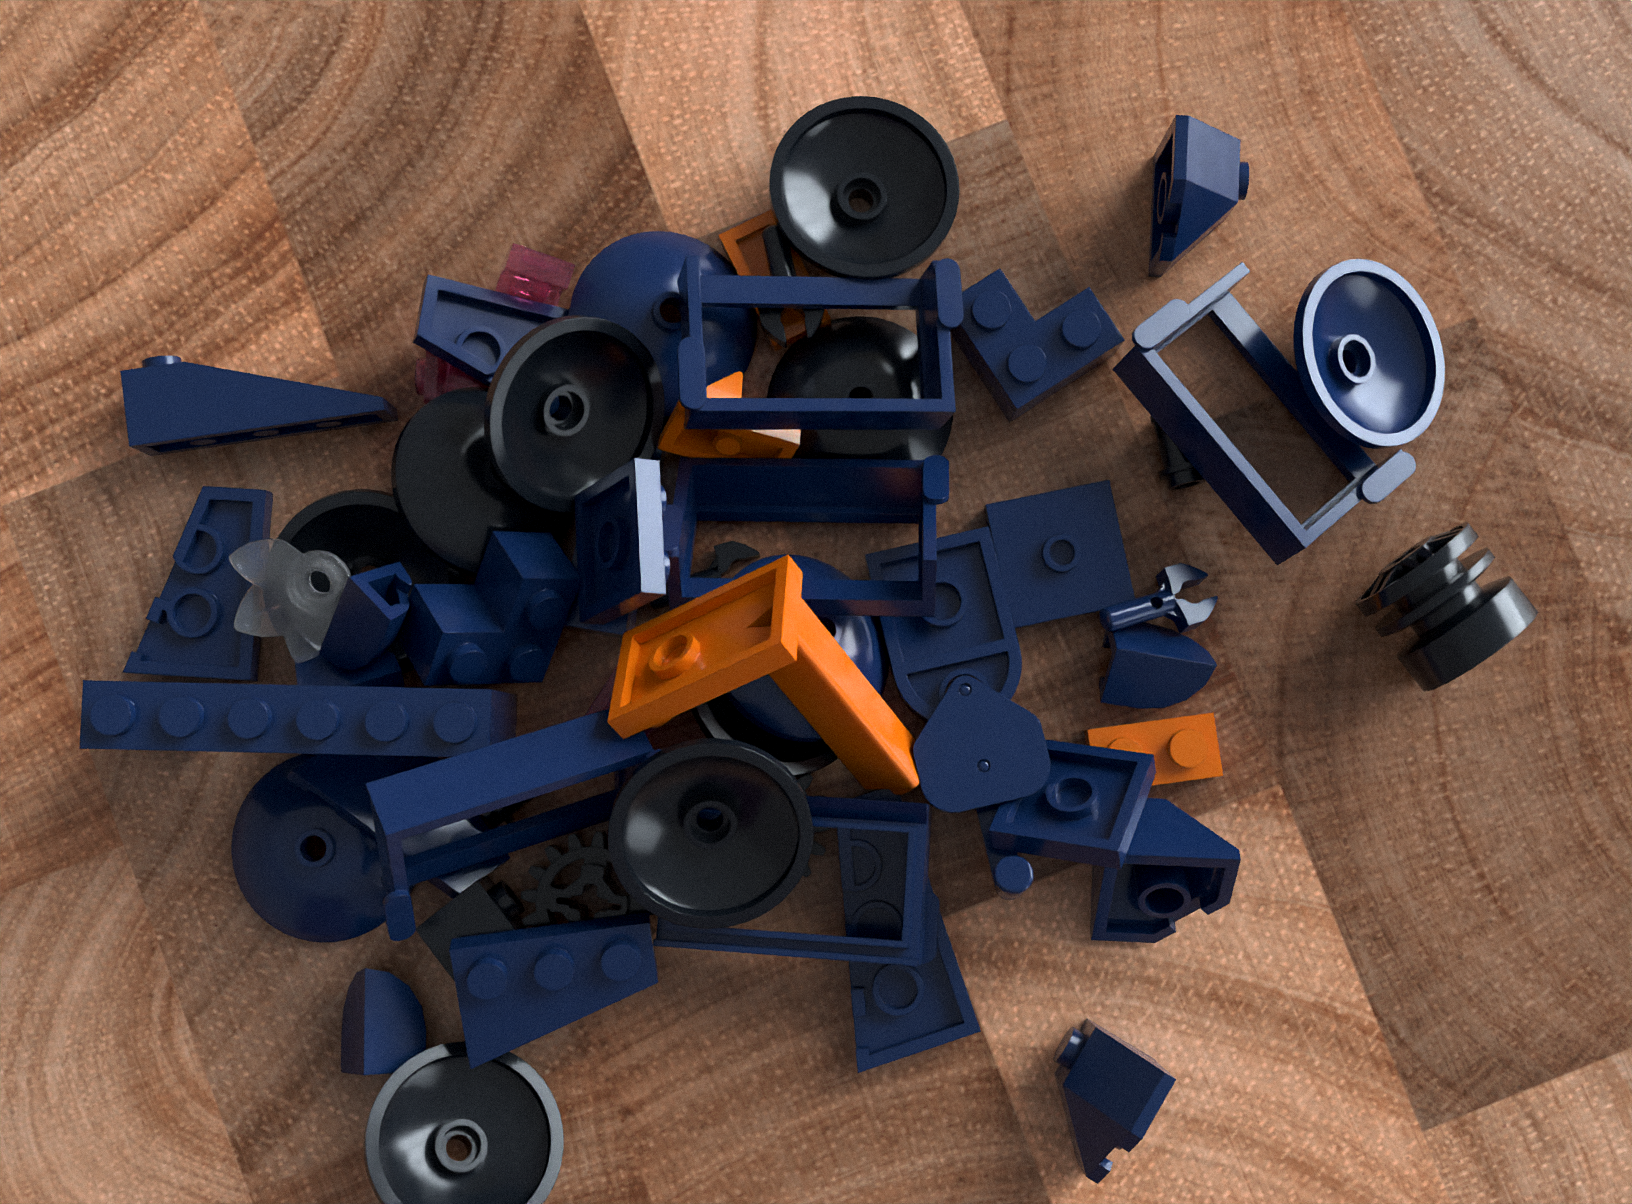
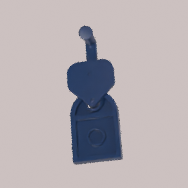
[865,526,1051,900]

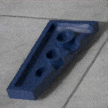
[837,789,981,1073]

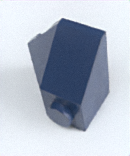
[1148,115,1249,277]
[1090,798,1241,943]
[1053,1018,1176,1184]

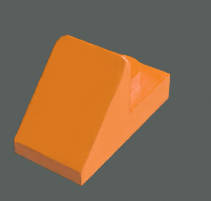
[657,371,801,458]

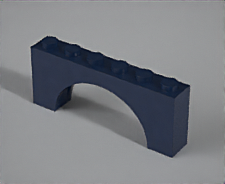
[79,680,517,757]

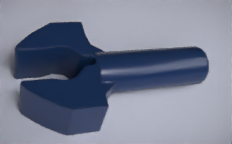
[1099,563,1218,634]

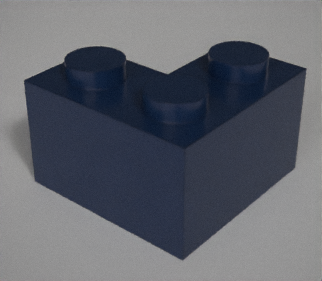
[950,268,1125,423]
[396,531,582,686]

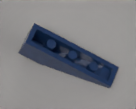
[120,356,398,456]

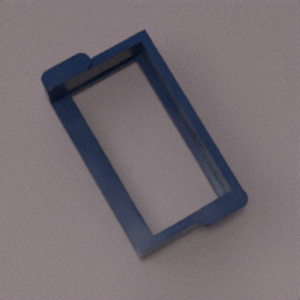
[677,256,964,430]
[1112,262,1416,565]
[662,455,949,617]
[365,708,661,941]
[653,795,940,966]

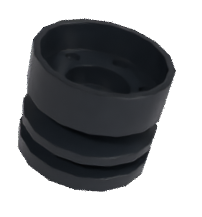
[1355,522,1539,692]

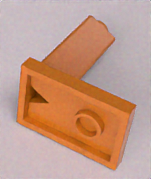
[607,554,920,795]

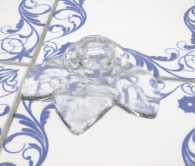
[229,538,351,663]

